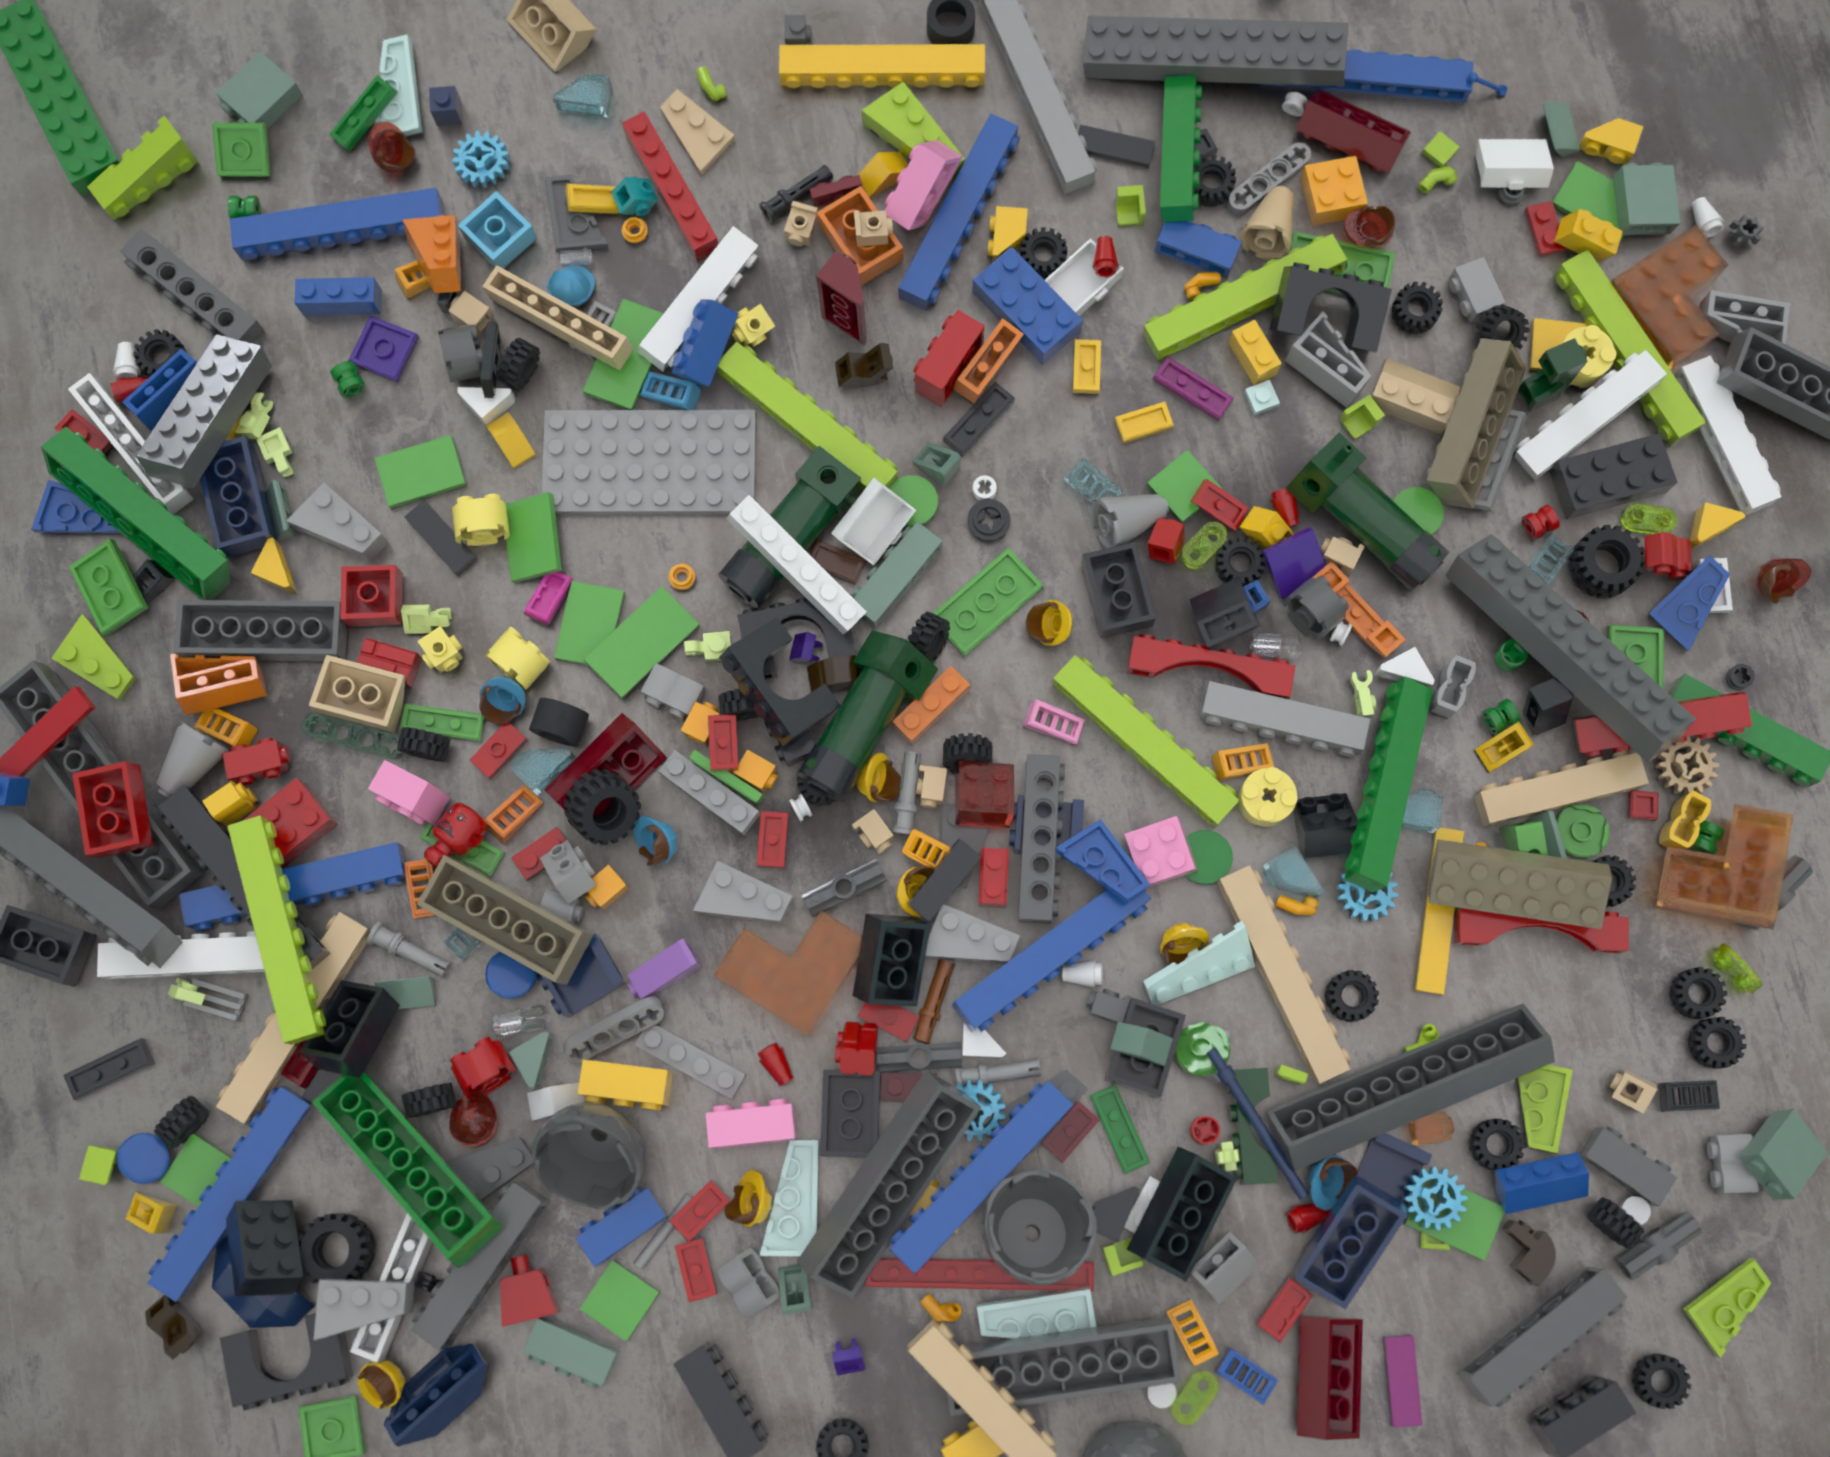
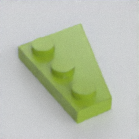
[52,614,136,701]
[1517,1065,1573,1154]
[1683,1258,1771,1358]

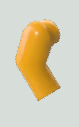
[1184,272,1221,300]
[1276,894,1319,916]
[919,1293,962,1322]

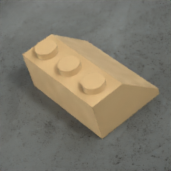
[506,0,597,72]
[1371,358,1460,435]
[309,655,405,734]

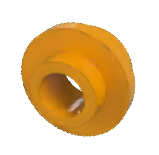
[622,217,648,243]
[668,563,696,590]

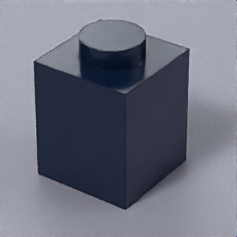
[429,86,462,126]

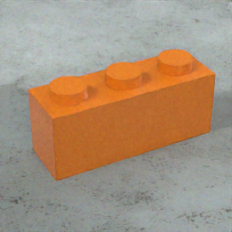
[953,318,1024,404]
[892,666,970,747]

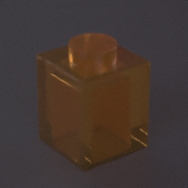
[1408,1111,1454,1146]

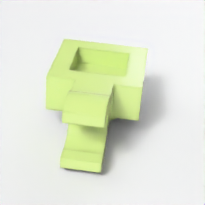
[235,393,273,439]
[256,427,294,479]
[401,604,452,634]
[684,631,731,662]
[1350,670,1377,718]
[167,978,205,1005]
[1214,1141,1240,1171]

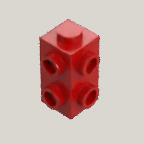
[222,738,291,786]

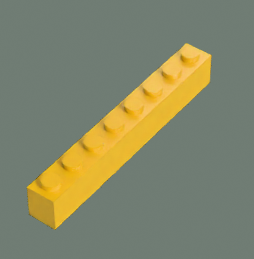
[779,44,985,88]

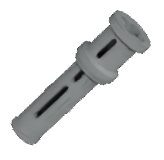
[891,751,921,836]
[366,921,451,978]
[955,1058,1041,1087]

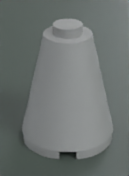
[1091,494,1169,549]
[156,721,229,798]

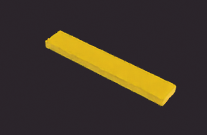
[1414,827,1464,995]

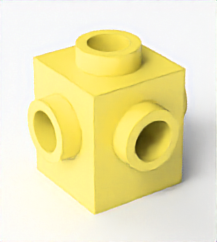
[731,304,775,347]
[418,626,463,673]

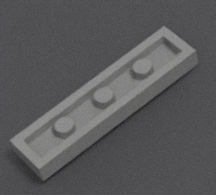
[1474,410,1527,511]
[658,750,761,835]
[635,1025,746,1100]

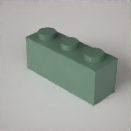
[523,1317,620,1388]

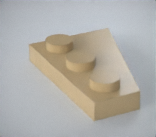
[660,89,735,176]

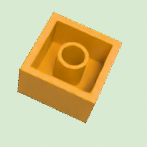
[1300,156,1368,226]

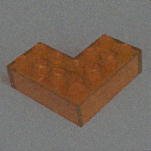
[1611,225,1728,371]
[1656,804,1794,930]
[714,910,862,1037]

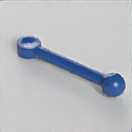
[1468,72,1508,96]

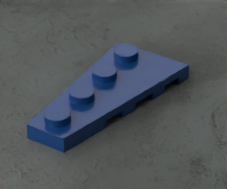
[31,480,121,534]

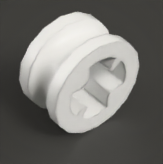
[1282,92,1308,116]
[973,475,997,501]
[1329,621,1352,646]
[789,794,813,822]

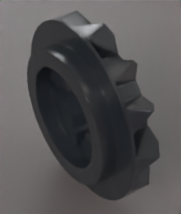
[968,499,1010,541]

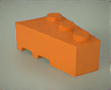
[403,215,461,294]
[170,654,267,716]

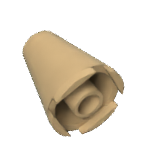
[1239,186,1294,261]

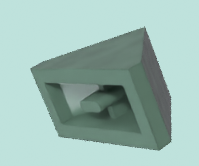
[912,442,961,488]
[1110,1022,1173,1066]
[509,1032,554,1089]
[778,1264,813,1315]

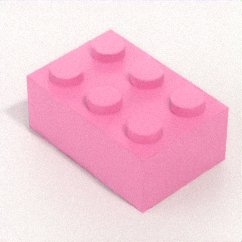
[885,140,963,230]
[706,1099,798,1148]

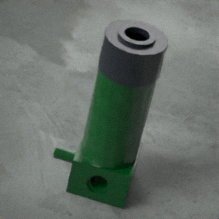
[1286,432,1450,591]
[718,446,862,609]
[797,630,938,802]

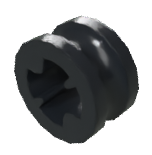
[1726,664,1755,690]
[414,1271,443,1293]

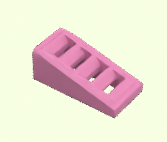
[1022,699,1085,745]

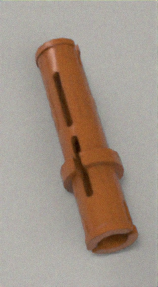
[913,959,955,1044]

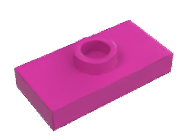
[523,572,573,625]

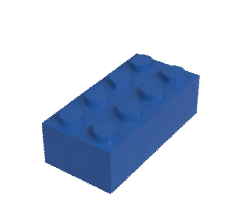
[972,247,1083,365]

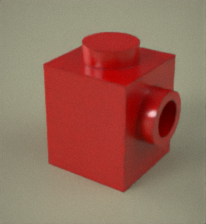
[1148,518,1185,565]

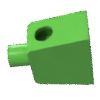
[1500,821,1548,856]

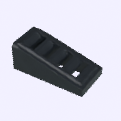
[133,559,174,604]
[1659,1080,1720,1112]

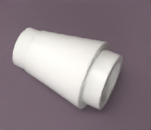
[1691,197,1724,238]
[113,342,141,378]
[1062,960,1103,988]

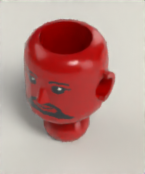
[423,803,487,868]

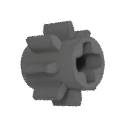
[1727,215,1764,250]

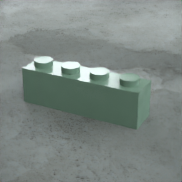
[851,522,942,629]

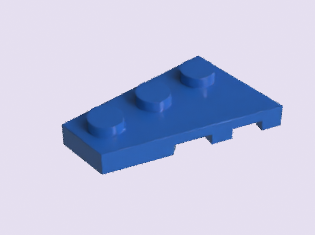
[1648,555,1730,651]
[1055,819,1150,903]

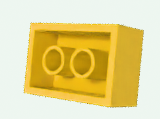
[578,1060,674,1111]

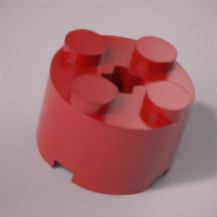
[450,1037,517,1100]

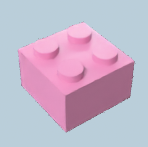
[368,760,451,826]
[1125,816,1198,887]

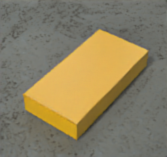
[565,184,619,214]
[1115,402,1174,444]

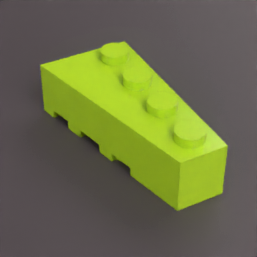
[861,82,965,183]
[87,116,199,221]

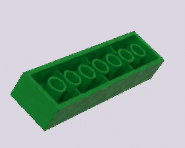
[0,0,121,197]
[41,427,231,600]
[312,1071,503,1268]

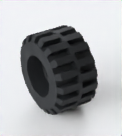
[1569,525,1646,598]
[564,769,641,845]
[298,1213,375,1283]

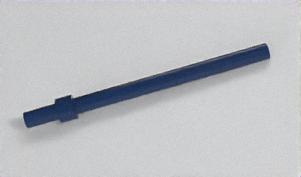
[1206,1047,1309,1200]

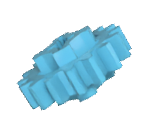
[452,131,510,188]
[1336,872,1399,922]
[956,1079,1005,1142]
[1403,1167,1468,1230]

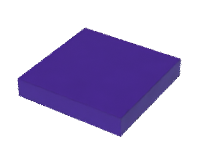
[348,315,419,383]
[1262,527,1326,599]

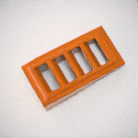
[485,784,543,845]
[404,859,436,919]

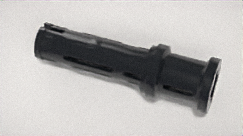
[759,164,833,223]

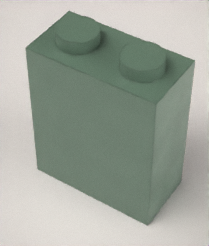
[216,51,303,129]
[1613,162,1681,235]
[1739,1109,1828,1201]

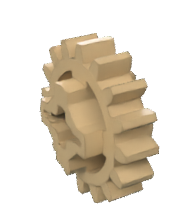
[1655,736,1719,795]

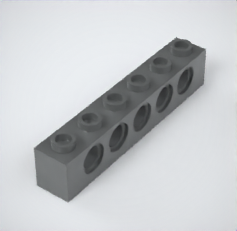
[120,228,264,343]
[1018,754,1065,924]

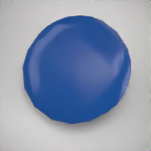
[485,952,537,999]
[117,1133,170,1184]

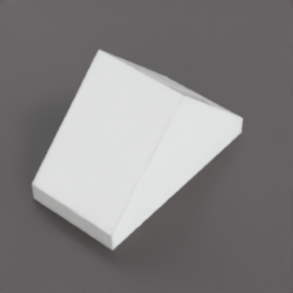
[457,387,515,425]
[1375,647,1435,688]
[962,1022,1006,1059]
[527,1083,586,1121]

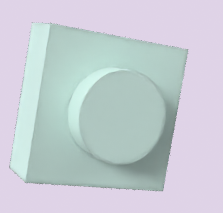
[1244,380,1280,416]

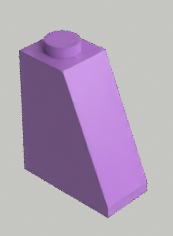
[627,939,702,999]

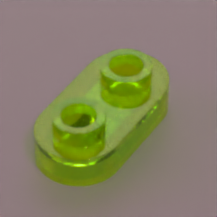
[1621,503,1678,534]
[1181,522,1227,569]
[1713,943,1763,994]
[1171,1371,1219,1425]

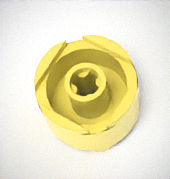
[1559,325,1616,388]
[452,494,510,546]
[484,626,551,690]
[1238,767,1298,827]

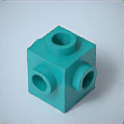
[611,176,659,216]

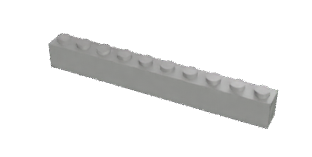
[978,0,1097,194]

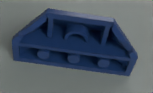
[211,1235,316,1328]
[383,1343,488,1447]

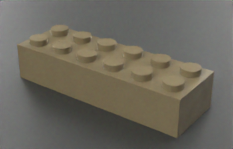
[1427,338,1526,509]
[1428,839,1612,929]
[417,855,593,985]

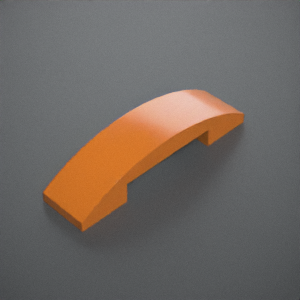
[1312,561,1406,658]

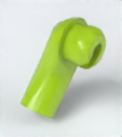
[696,66,727,101]
[1418,166,1457,194]
[1404,1023,1439,1052]

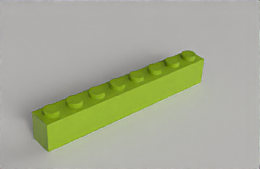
[1143,234,1348,361]
[1554,249,1706,446]
[717,341,898,491]
[1052,655,1240,829]
[227,815,326,1045]

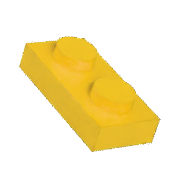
[1073,339,1101,394]

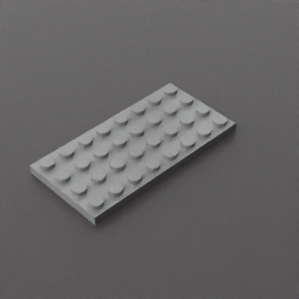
[542,410,756,515]

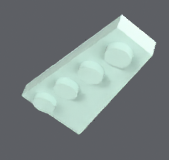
[370,35,423,144]
[1143,921,1255,1005]
[759,1140,819,1256]
[976,1287,1096,1339]

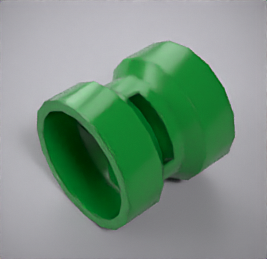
[227,195,261,219]
[330,361,365,398]
[1494,639,1528,672]
[1482,698,1521,735]
[1689,820,1725,857]

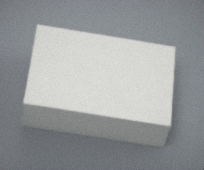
[1475,139,1554,190]
[1045,239,1124,316]
[831,478,916,565]

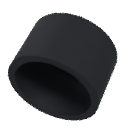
[927,0,975,45]
[529,698,589,747]

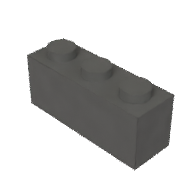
[1579,1126,1677,1206]

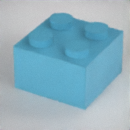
[458,191,537,269]

